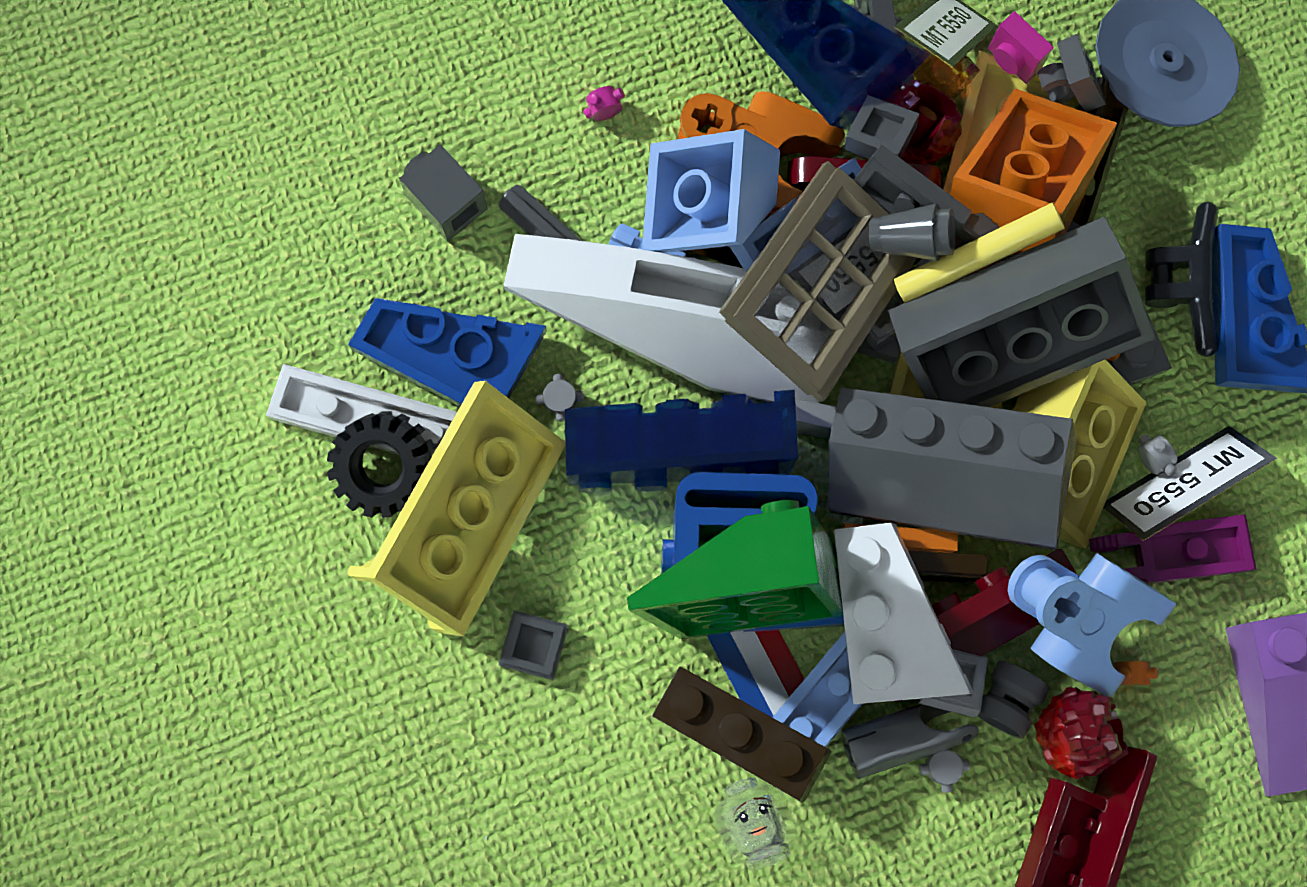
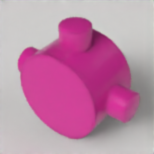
[583,86,625,121]

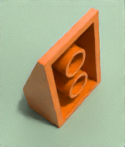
[950,89,1117,255]

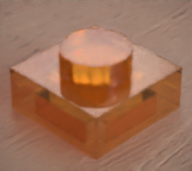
[912,48,980,100]

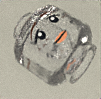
[713,778,798,871]

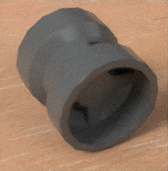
[977,660,1050,739]

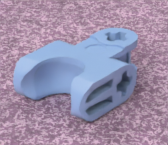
[1007,553,1176,697]

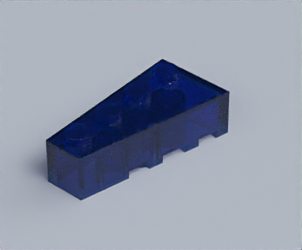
[722,0,931,131]

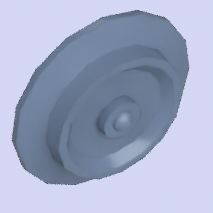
[1095,0,1240,127]

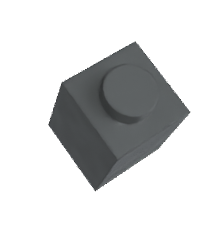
[399,144,488,242]

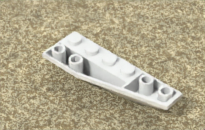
[503,234,832,407]

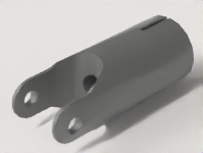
[841,704,979,779]

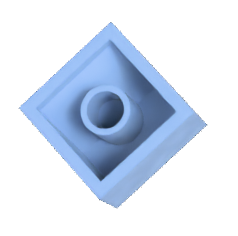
[642,129,780,253]

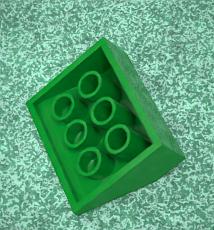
[627,500,843,639]

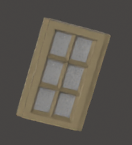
[719,161,917,402]

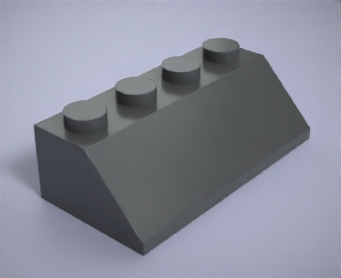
[888,216,1155,407]
[828,387,1077,550]

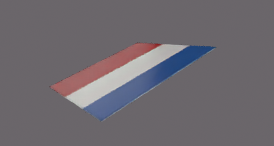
[707,630,804,718]

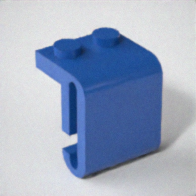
[661,472,817,574]

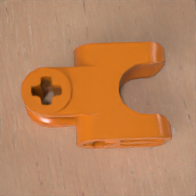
[678,91,846,219]

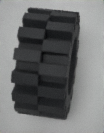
[327,411,435,518]

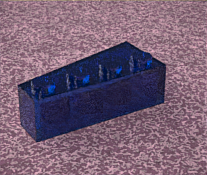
[565,389,798,493]

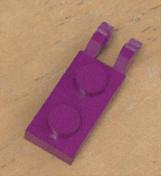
[1089,514,1257,584]

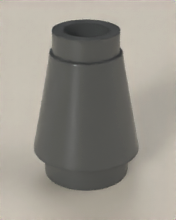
[869,203,956,261]

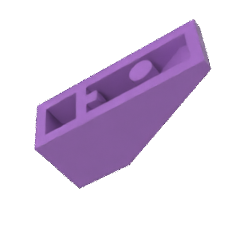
[1225,613,1307,796]

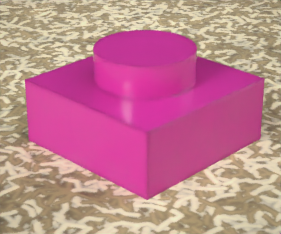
[988,11,1054,84]

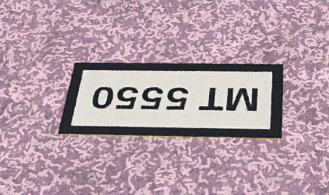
[894,0,997,67]
[1103,426,1277,541]

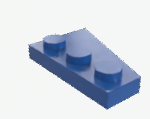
[1212,224,1307,394]
[348,298,547,407]

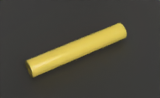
[894,202,1065,303]

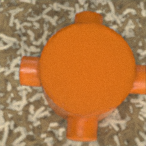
[1114,661,1158,686]

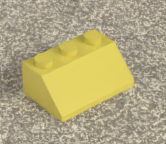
[1012,359,1147,549]

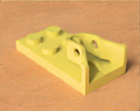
[348,381,567,636]

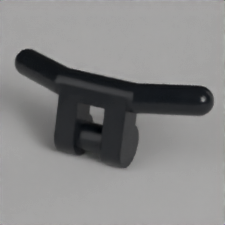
[1145,201,1219,357]

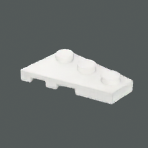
[834,523,974,704]

